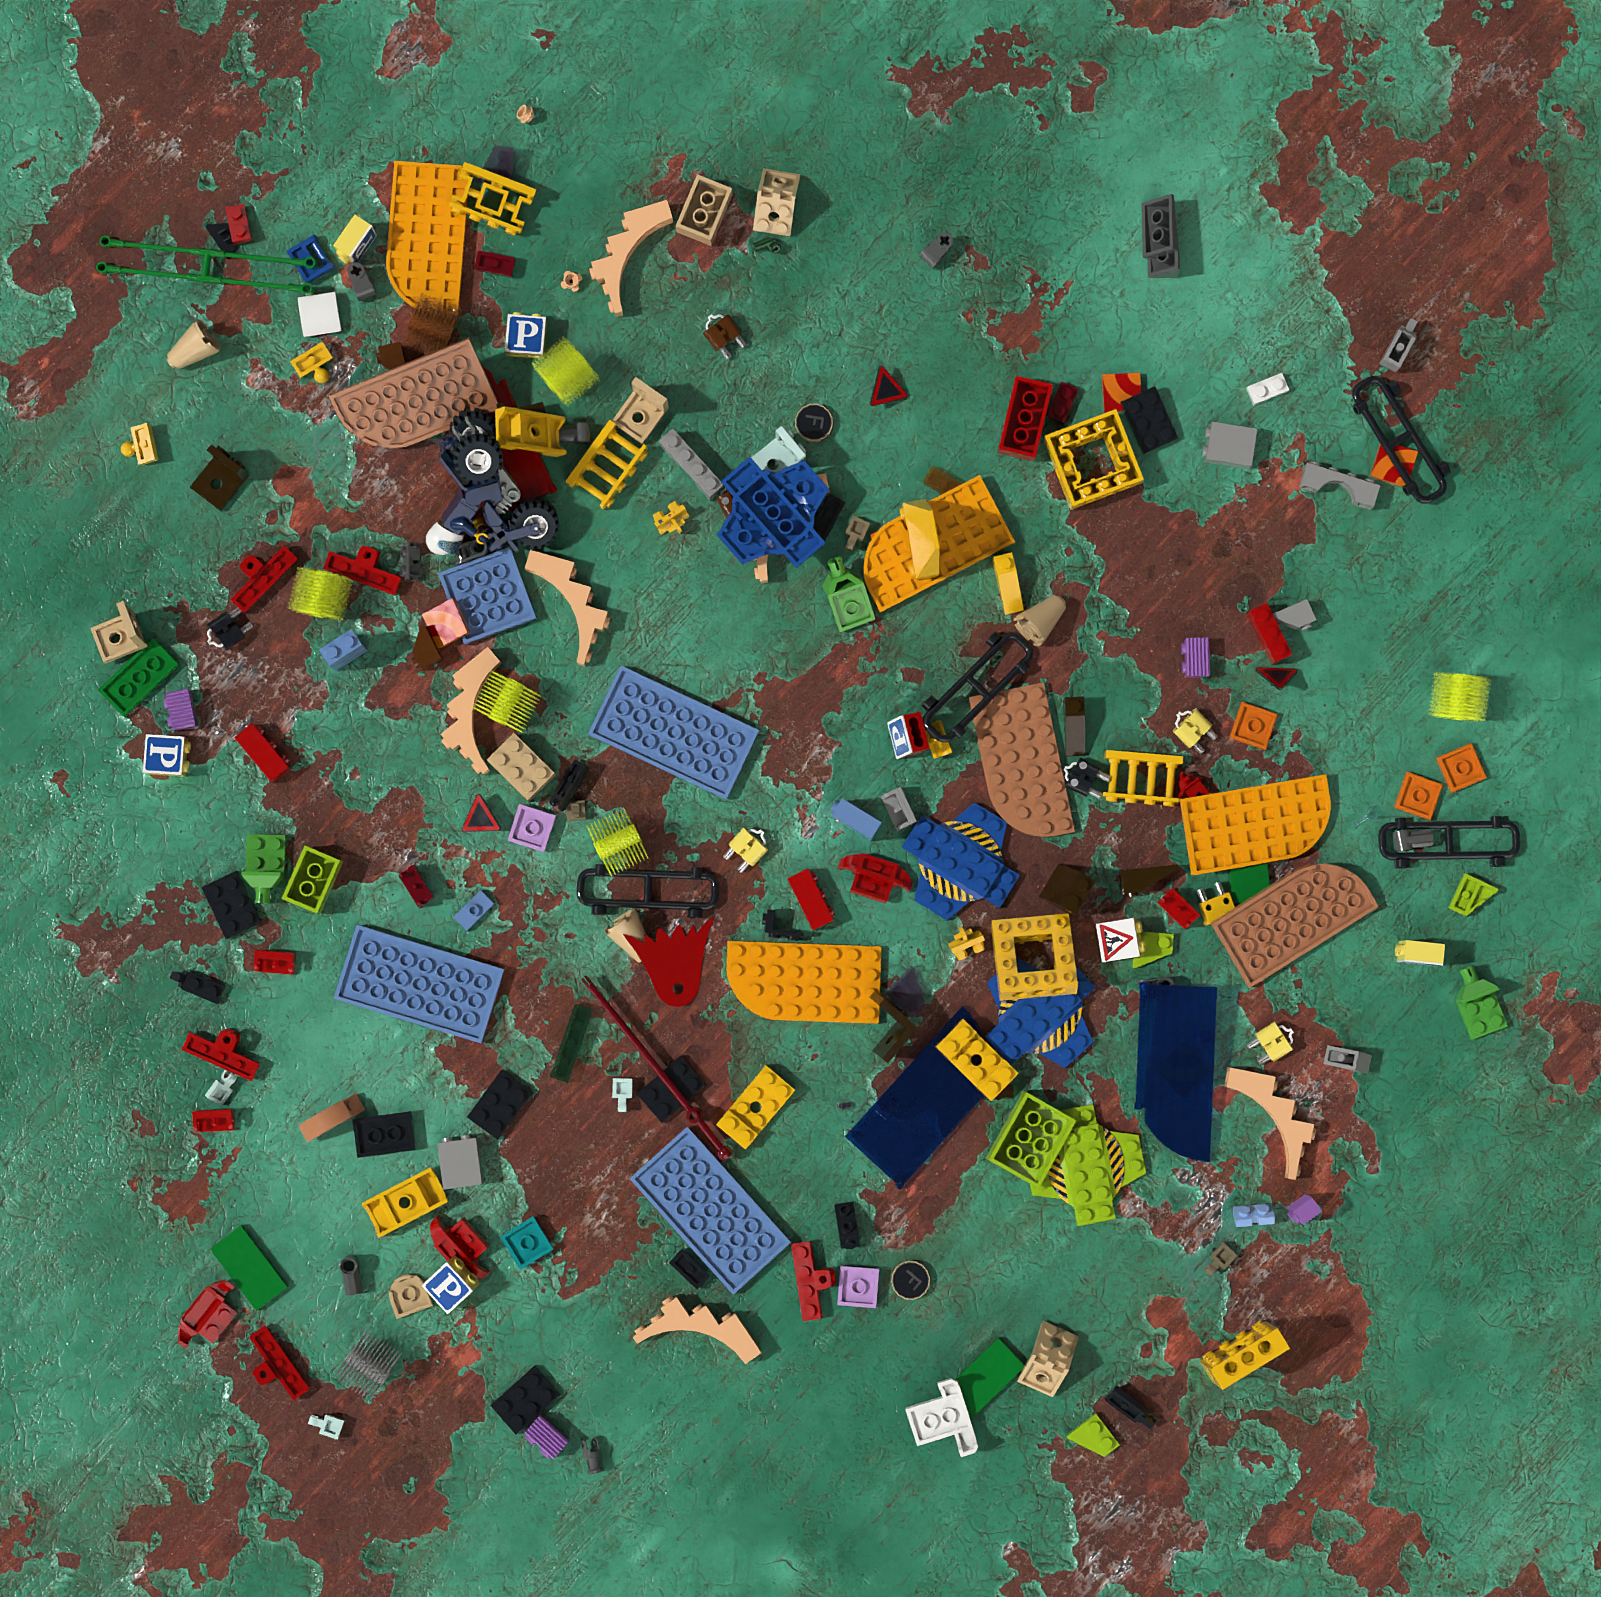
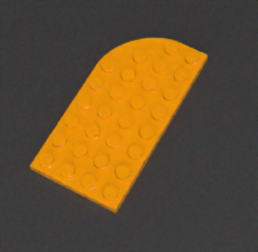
[386,161,470,316]
[863,475,1015,613]
[1180,774,1331,875]
[726,941,881,1024]

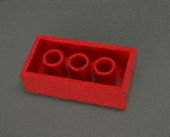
[997,376,1053,462]

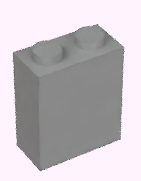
[1202,422,1257,469]
[437,1134,484,1190]

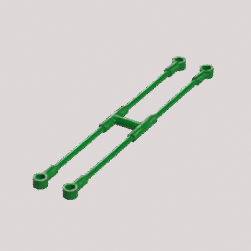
[96,235,317,296]

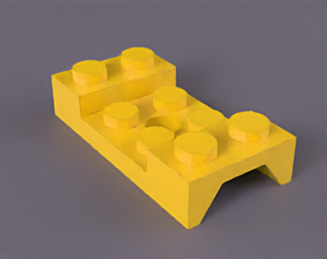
[495,406,566,457]
[935,1019,1019,1101]
[716,1065,795,1150]
[361,1167,449,1238]

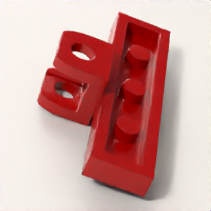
[230,545,298,613]
[323,546,402,596]
[181,1028,261,1081]
[791,1241,836,1321]
[249,1325,310,1401]

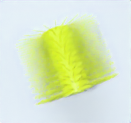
[532,337,599,406]
[289,567,353,622]
[473,671,542,733]
[1428,672,1491,722]
[587,807,648,876]

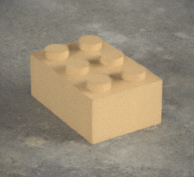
[676,174,733,246]
[487,733,556,802]

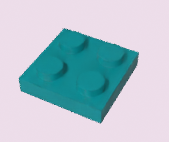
[500,1216,554,1270]

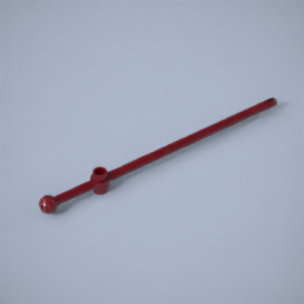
[582,976,732,1161]

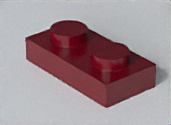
[474,250,516,278]
[1046,382,1078,424]

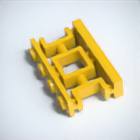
[448,162,536,236]

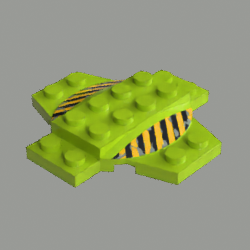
[1030,1104,1146,1226]

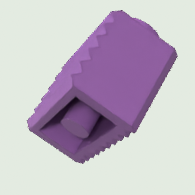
[1181,637,1210,678]
[163,688,198,732]
[1287,1195,1322,1225]
[525,1413,570,1459]

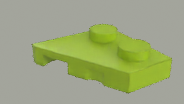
[1448,873,1499,916]
[1132,932,1174,968]
[1066,1413,1119,1457]

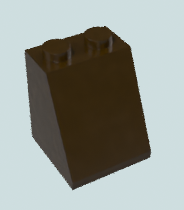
[1039,864,1096,916]

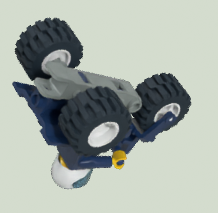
[426,408,559,555]

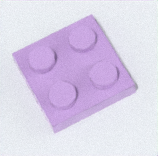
[507,804,556,852]
[837,1265,879,1308]

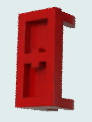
[1157,888,1200,930]
[253,950,296,975]
[192,1109,235,1132]

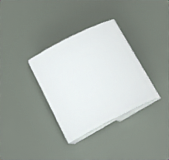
[298,292,342,337]

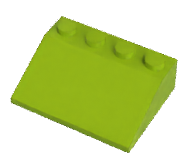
[986,1091,1077,1188]

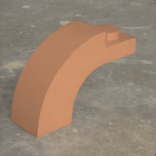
[298,1094,365,1143]

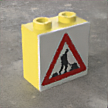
[1096,918,1146,962]

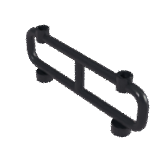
[1352,376,1451,504]
[922,631,1033,743]
[1378,816,1520,869]
[577,864,719,918]

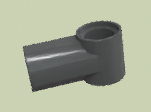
[559,422,591,445]
[1393,830,1433,851]
[340,1255,363,1296]

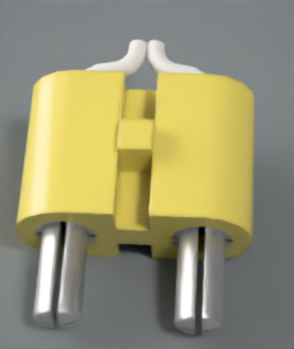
[1173,708,1218,754]
[723,827,769,873]
[1247,1021,1294,1065]

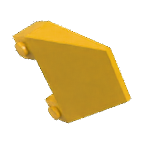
[899,499,939,580]

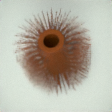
[403,293,461,354]

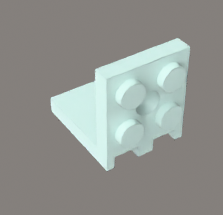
[751,426,806,472]

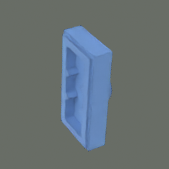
[453,890,494,931]

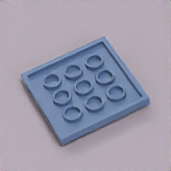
[438,547,537,645]

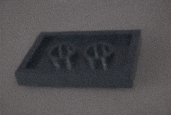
[1120,386,1178,454]
[201,871,262,939]
[637,1056,706,1123]
[467,1070,533,1140]
[352,1111,416,1158]
[490,1366,560,1435]

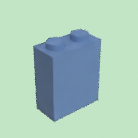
[319,629,368,671]
[830,798,882,841]

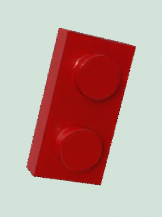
[225,204,252,245]

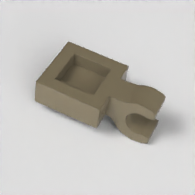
[845,516,870,552]
[1203,1242,1237,1275]

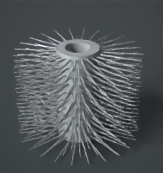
[334,1329,402,1402]

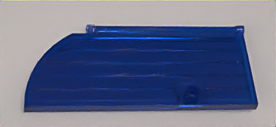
[1134,981,1217,1162]
[845,1006,985,1190]

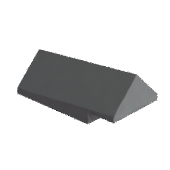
[1142,194,1181,278]

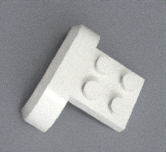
[905,1378,978,1457]

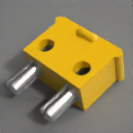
[1197,882,1235,925]

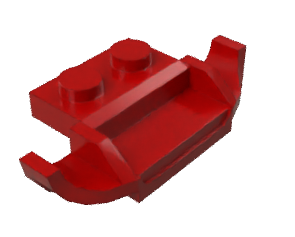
[837,853,913,904]
[430,1214,491,1279]
[178,1280,238,1348]

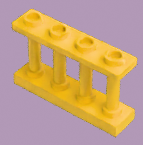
[565,420,648,510]
[1101,750,1183,807]

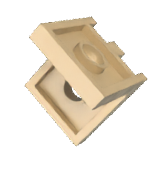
[753,168,801,236]
[612,377,669,445]
[90,601,148,664]
[1017,1321,1079,1397]

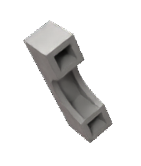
[659,429,724,501]
[1298,462,1380,510]

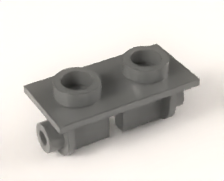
[400,541,420,582]

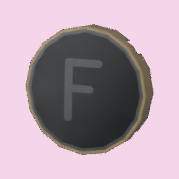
[795,404,833,442]
[891,1261,930,1300]

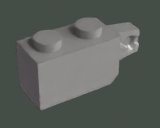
[1379,318,1418,373]

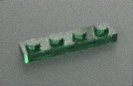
[550,1004,593,1083]

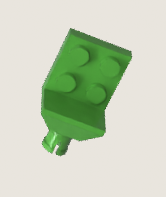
[822,557,875,632]
[241,834,286,904]
[1455,965,1508,1040]

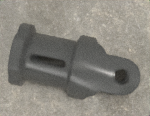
[581,1437,604,1475]

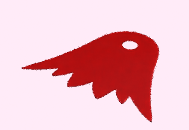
[623,917,714,1007]

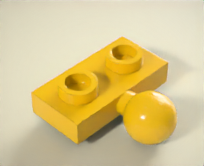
[290,341,333,383]
[121,423,159,465]

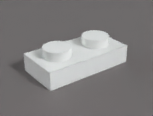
[1246,373,1289,406]

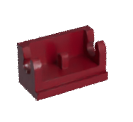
[399,865,435,908]

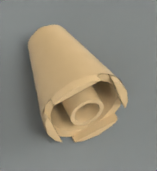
[167,319,221,369]
[1014,595,1066,646]
[604,908,647,963]

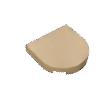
[389,1274,434,1319]

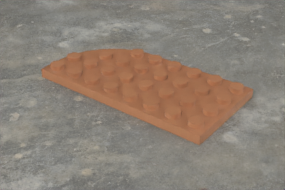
[329,337,499,448]
[969,682,1075,837]
[1210,863,1379,988]

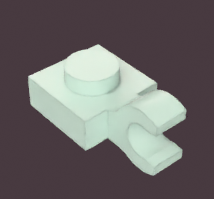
[205,1070,237,1106]
[612,1078,633,1112]
[308,1414,345,1440]

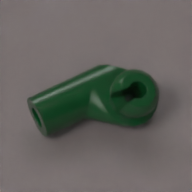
[753,237,781,253]

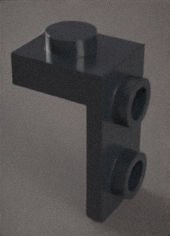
[762,909,803,941]
[834,1201,860,1249]

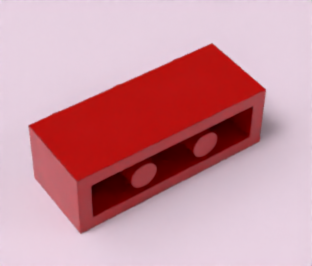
[1247,603,1292,665]
[234,723,291,783]
[787,868,835,931]

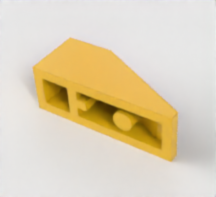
[992,552,1024,615]

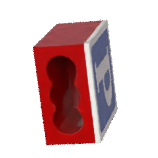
[887,712,930,759]

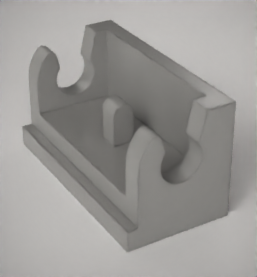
[881,786,917,831]

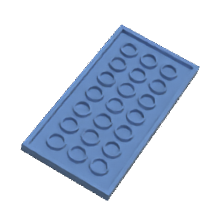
[588,666,759,800]
[334,925,505,1043]
[630,1127,791,1295]

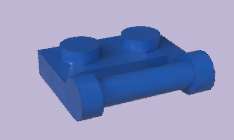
[286,235,336,283]

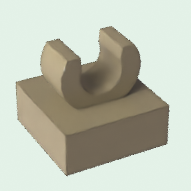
[566,800,587,822]

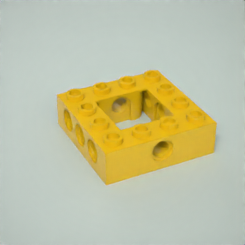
[1043,409,1144,510]
[991,913,1078,1001]
[1200,1320,1290,1390]

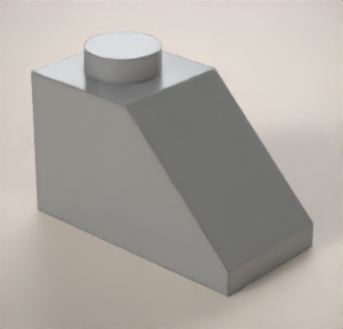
[1273,599,1316,631]
[1323,1045,1372,1074]

